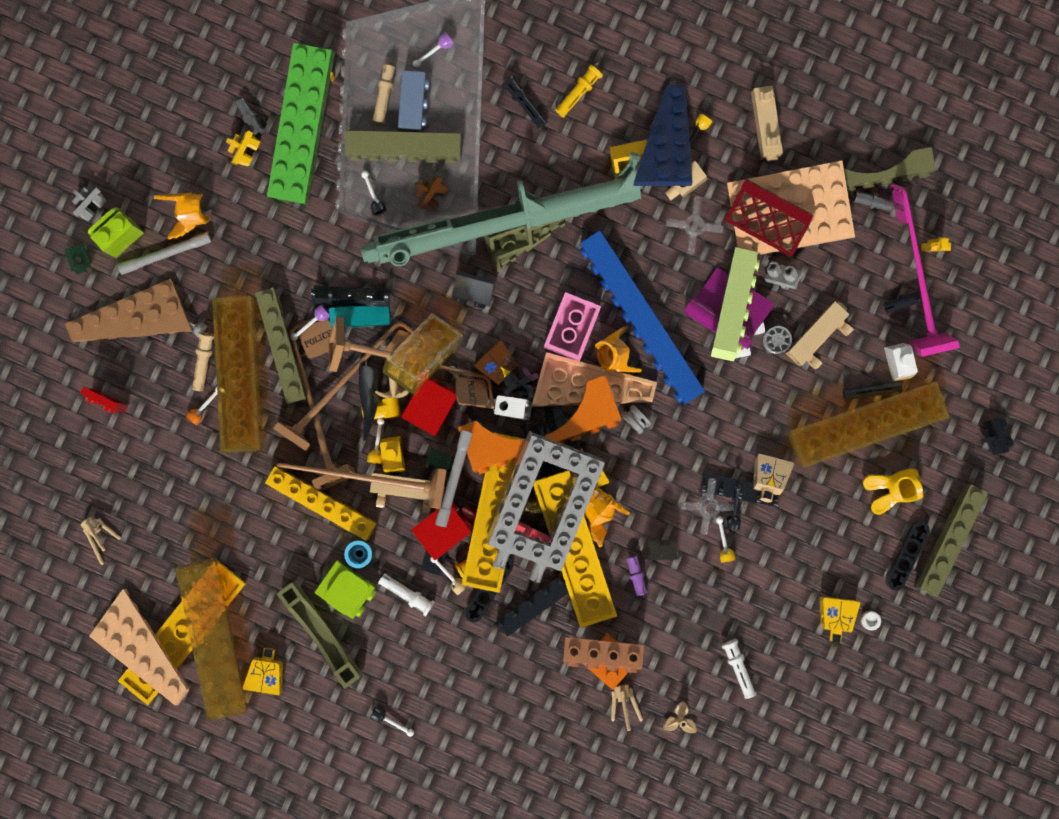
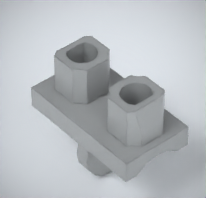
[72,187,107,221]
[764,261,804,290]

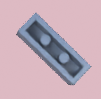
[398,70,430,133]

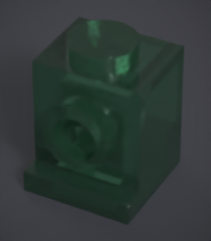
[64,244,91,275]
[425,448,454,472]

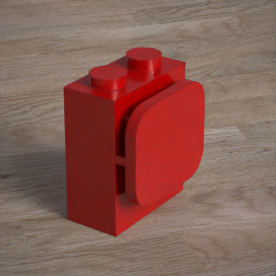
[401,376,457,437]
[411,502,472,561]

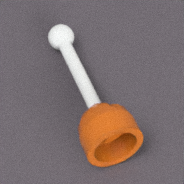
[185,385,223,426]

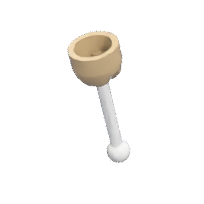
[430,557,467,595]

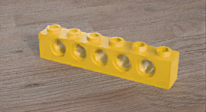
[265,466,377,541]

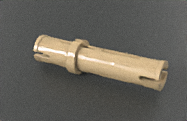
[372,65,395,124]

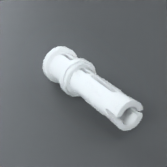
[378,573,435,616]
[721,639,756,699]

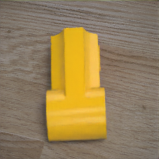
[361,397,401,419]

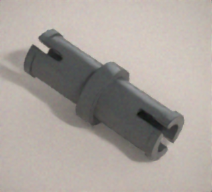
[235,98,265,136]
[853,190,894,212]

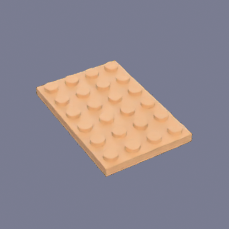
[727,161,855,255]

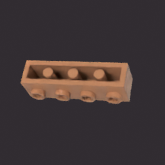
[563,637,644,673]

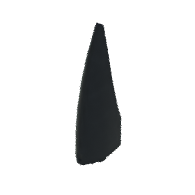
[359,360,382,441]

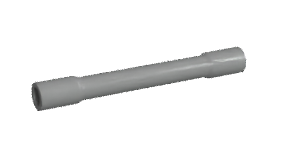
[118,232,212,275]
[435,430,473,527]

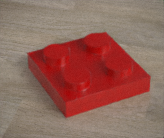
[80,387,128,414]

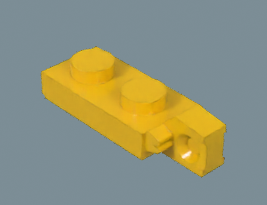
[921,237,951,251]

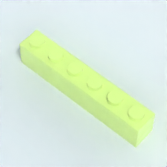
[711,247,760,361]

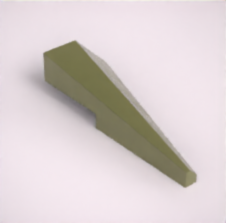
[484,216,578,272]

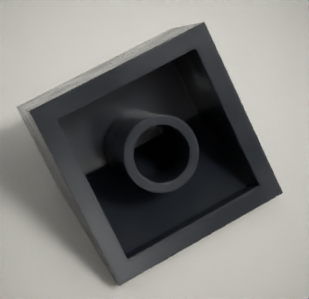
[452,271,495,309]

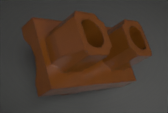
[414,176,449,212]

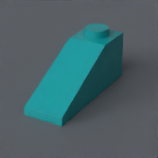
[329,306,390,329]

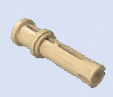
[192,332,216,391]

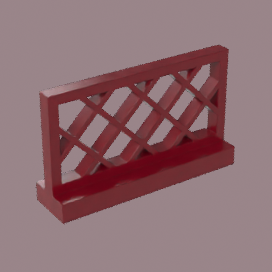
[724,179,815,257]

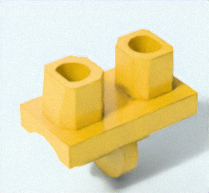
[226,131,261,167]

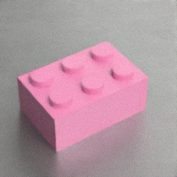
[544,292,601,361]

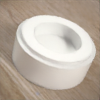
[861,610,881,630]

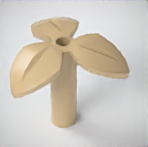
[375,367,409,398]
[663,701,697,733]

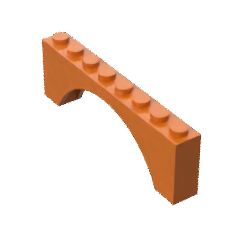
[458,375,621,475]

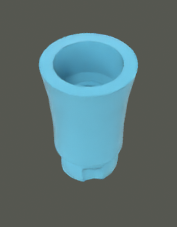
[344,541,372,568]

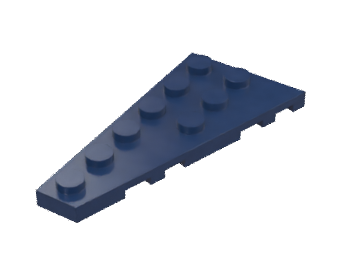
[633,85,693,186]

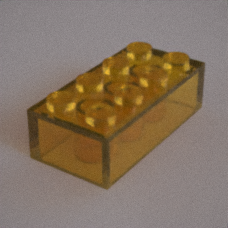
[383,313,463,395]

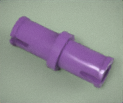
[626,555,648,596]

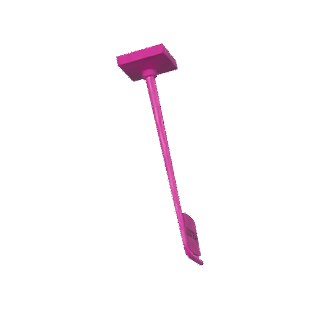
[890,183,960,357]

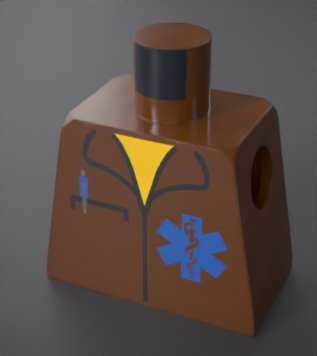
[474,340,519,385]

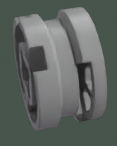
[763,326,792,354]
[622,405,651,434]

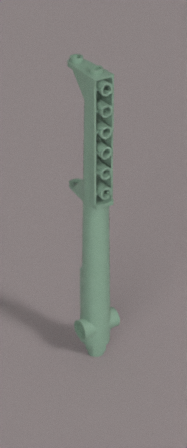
[360,152,643,266]

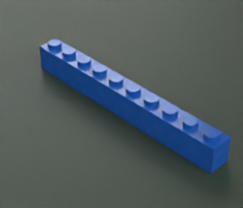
[579,231,705,405]

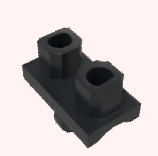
[503,367,539,400]
[980,418,1014,455]

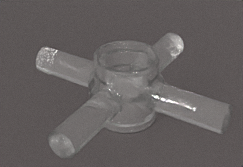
[665,197,723,255]
[680,478,734,535]

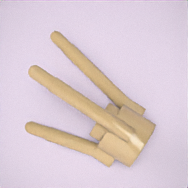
[81,516,121,565]
[611,684,643,731]

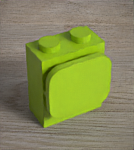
[88,207,144,258]
[315,560,376,619]

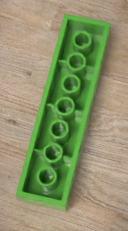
[267,43,335,205]

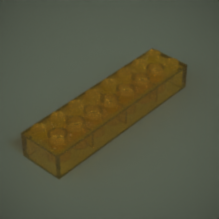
[212,296,264,453]
[787,381,950,468]
[175,558,248,721]

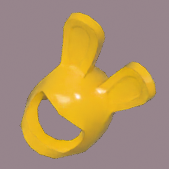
[863,468,924,515]

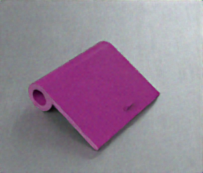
[684,268,775,350]

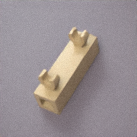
[751,86,783,162]
[785,302,854,369]
[370,473,445,514]

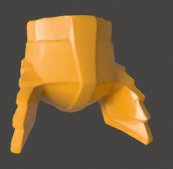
[154,192,210,239]
[595,325,642,372]
[584,487,630,547]

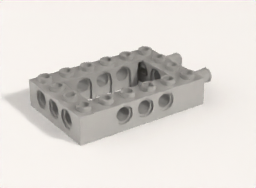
[486,431,605,583]

